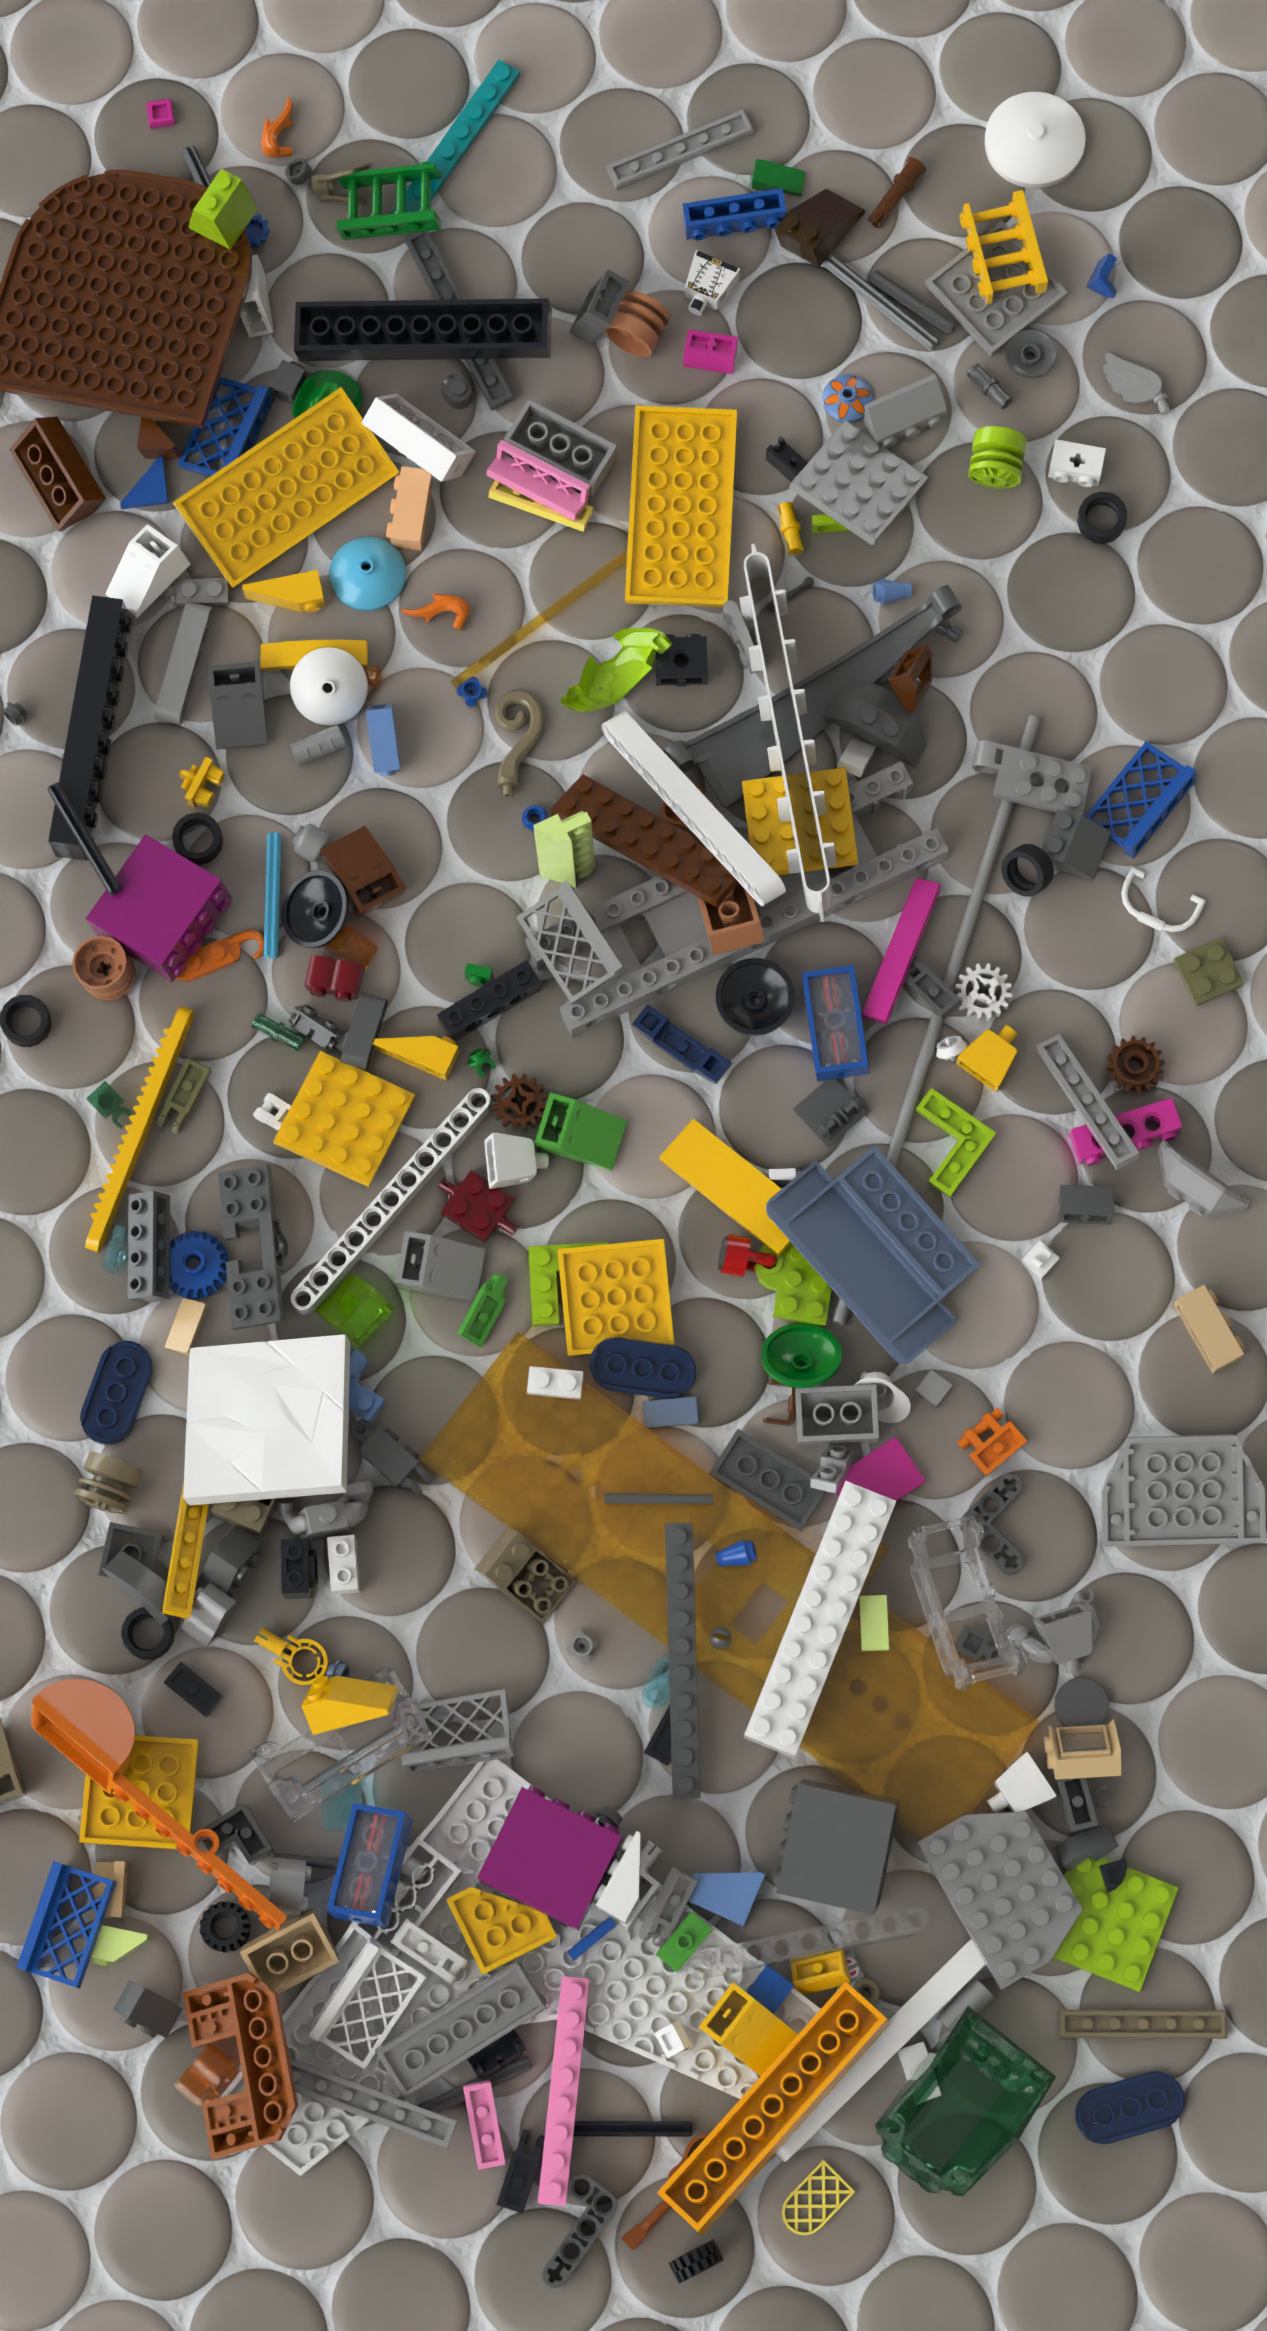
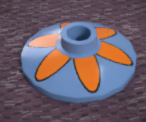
[822,374,873,423]

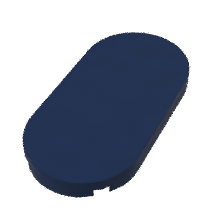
[589,1337,696,1399]
[80,1341,153,1445]
[1075,2071,1185,2144]

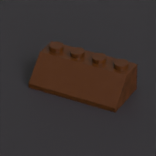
[9,416,106,532]

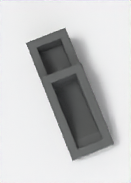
[102,1551,172,1625]

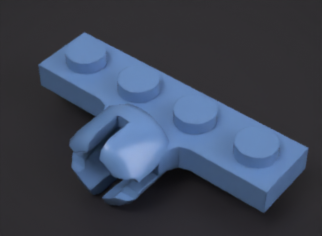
[349,1346,386,1424]

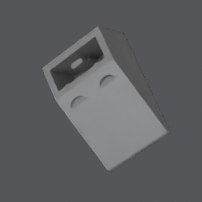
[396,1231,485,1301]

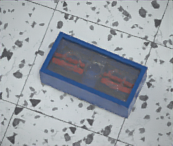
[802,965,870,1082]
[327,1803,413,1928]

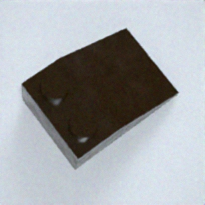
[774,189,866,267]

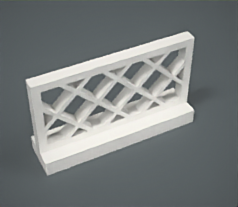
[308,1937,426,2070]

